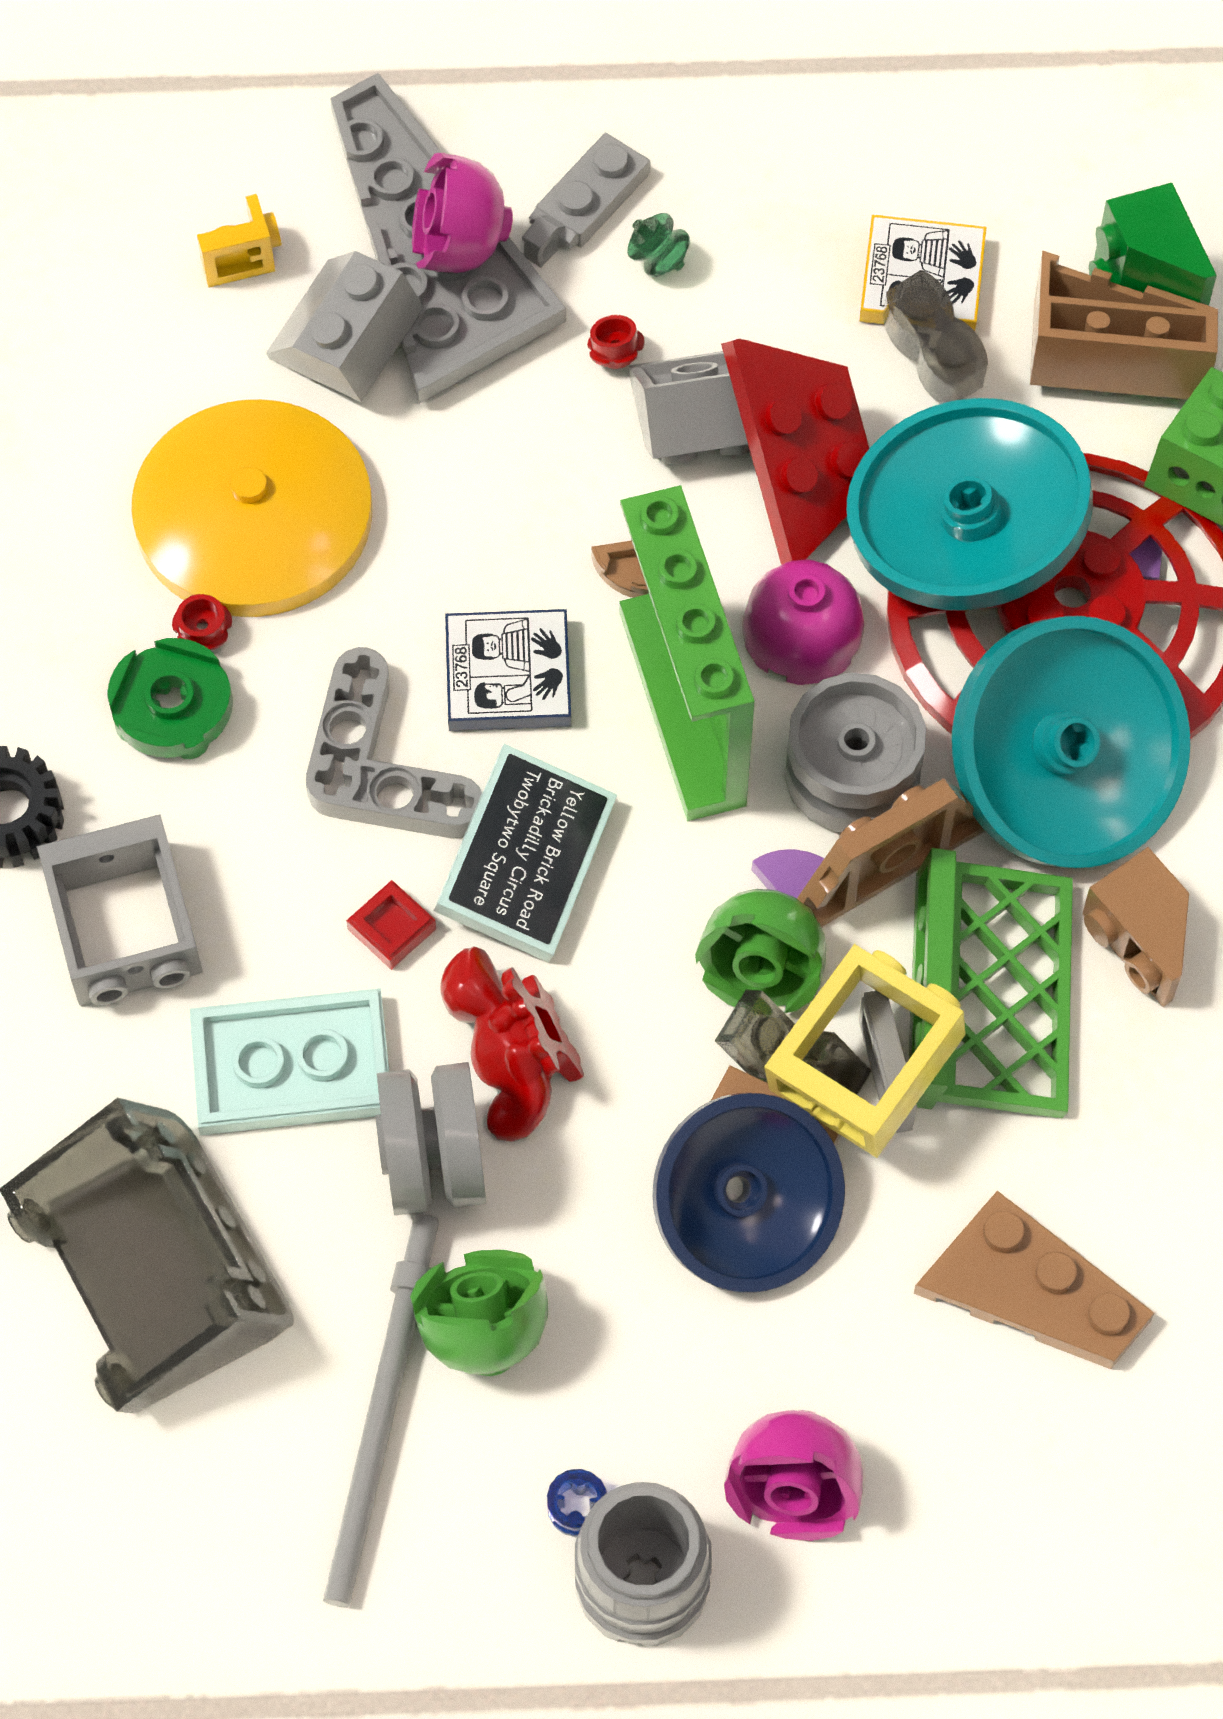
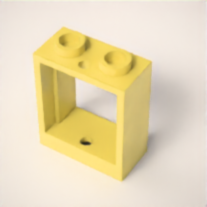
[764,944,965,1158]

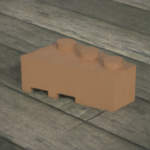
[1030,250,1218,399]

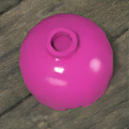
[412,153,513,272]
[742,559,865,685]
[724,1410,863,1541]

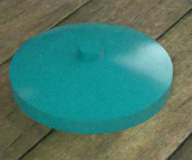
[846,398,1093,610]
[952,616,1191,868]

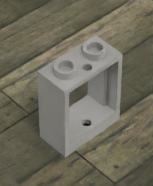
[37,814,203,1006]

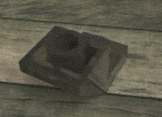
[715,989,872,1095]

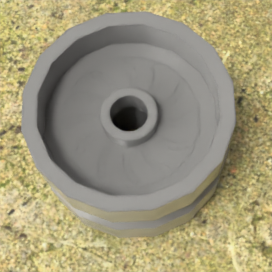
[785,672,927,832]
[375,1062,486,1216]

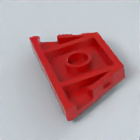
[721,338,869,565]

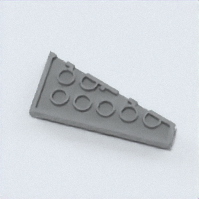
[330,73,566,404]

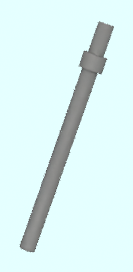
[323,1214,440,1608]

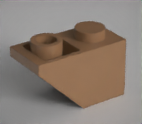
[1082,847,1189,1007]

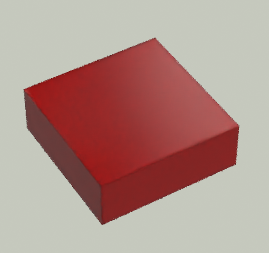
[346,880,437,970]

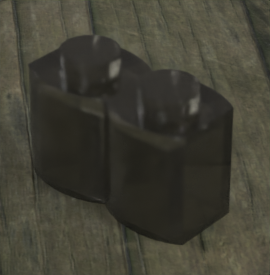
[883,270,988,404]

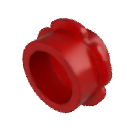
[587,315,645,369]
[172,594,233,651]

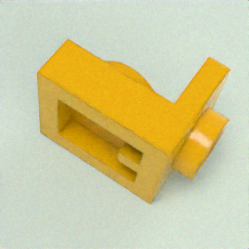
[197,194,281,288]

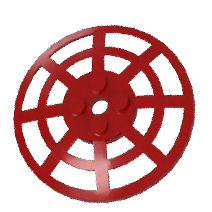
[886,453,1223,740]

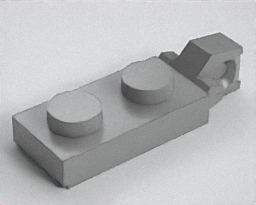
[522,132,651,268]

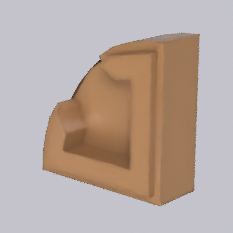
[591,540,649,598]

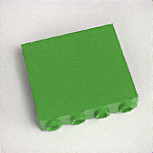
[619,485,755,822]

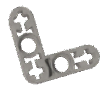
[306,647,482,838]

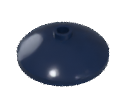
[652,1093,845,1293]

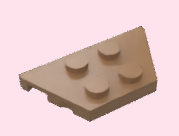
[797,778,985,927]

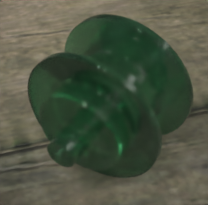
[627,213,690,277]

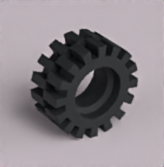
[0,746,64,868]

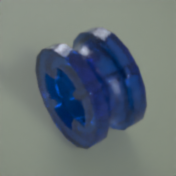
[547,1469,607,1537]

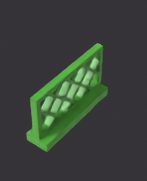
[909,848,1073,1119]

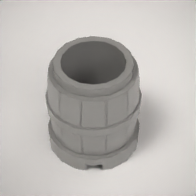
[575,1482,712,1646]

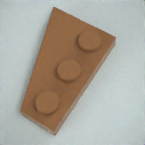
[913,1190,1155,1369]

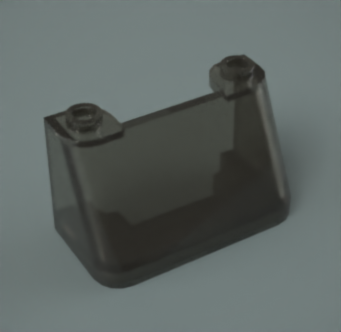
[0,1097,294,1414]

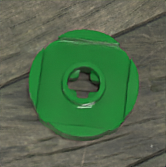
[107,638,233,759]

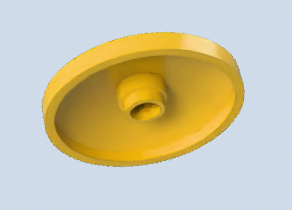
[131,399,372,617]

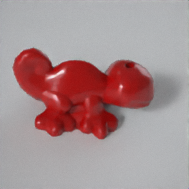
[440,946,584,1142]

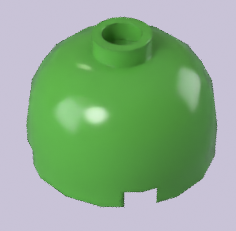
[695,888,826,1014]
[410,1249,548,1376]

